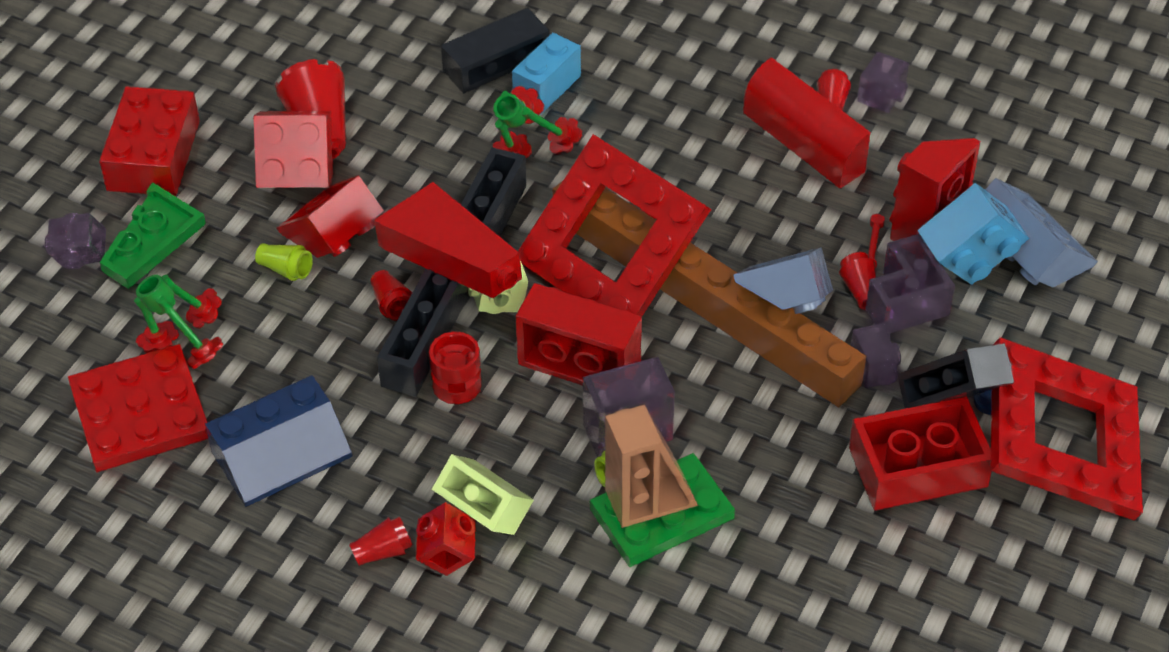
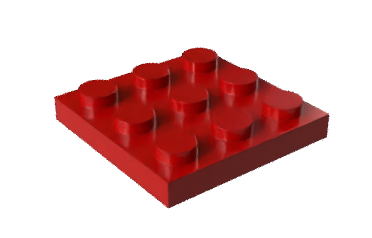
[67,344,208,472]

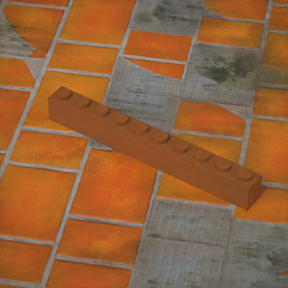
[553,182,866,408]

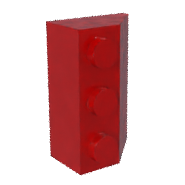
[890,138,981,259]

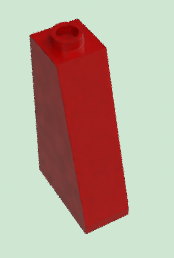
[374,182,522,298]

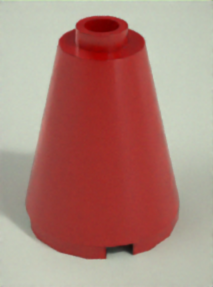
[275,59,346,159]

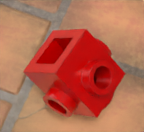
[416,502,476,576]

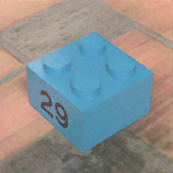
[917,183,1030,285]

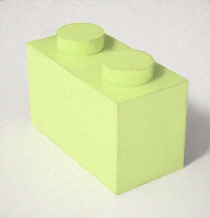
[432,454,534,535]

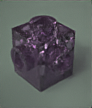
[45,213,106,269]

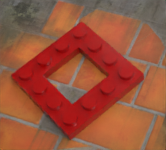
[518,134,711,316]
[991,337,1143,520]

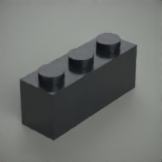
[441,7,550,94]
[897,343,1014,409]

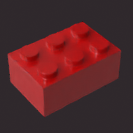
[99,86,200,196]
[516,283,642,399]
[849,396,992,511]

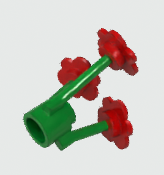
[493,86,582,158]
[134,274,224,369]

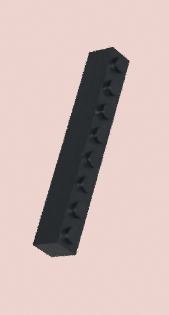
[377,147,527,397]

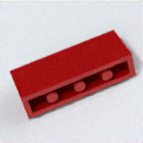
[743,57,871,189]

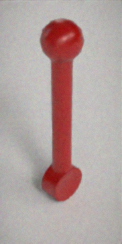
[868,214,885,269]

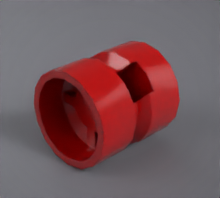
[429,331,482,404]

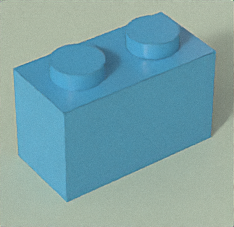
[512,33,581,115]

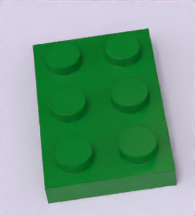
[590,453,735,568]

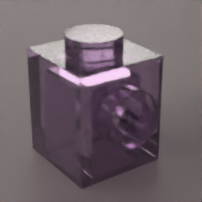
[857,51,909,113]

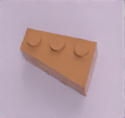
[605,405,698,528]

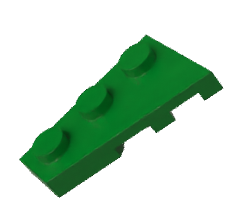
[100,182,206,289]

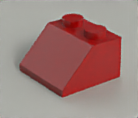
[276,175,384,258]

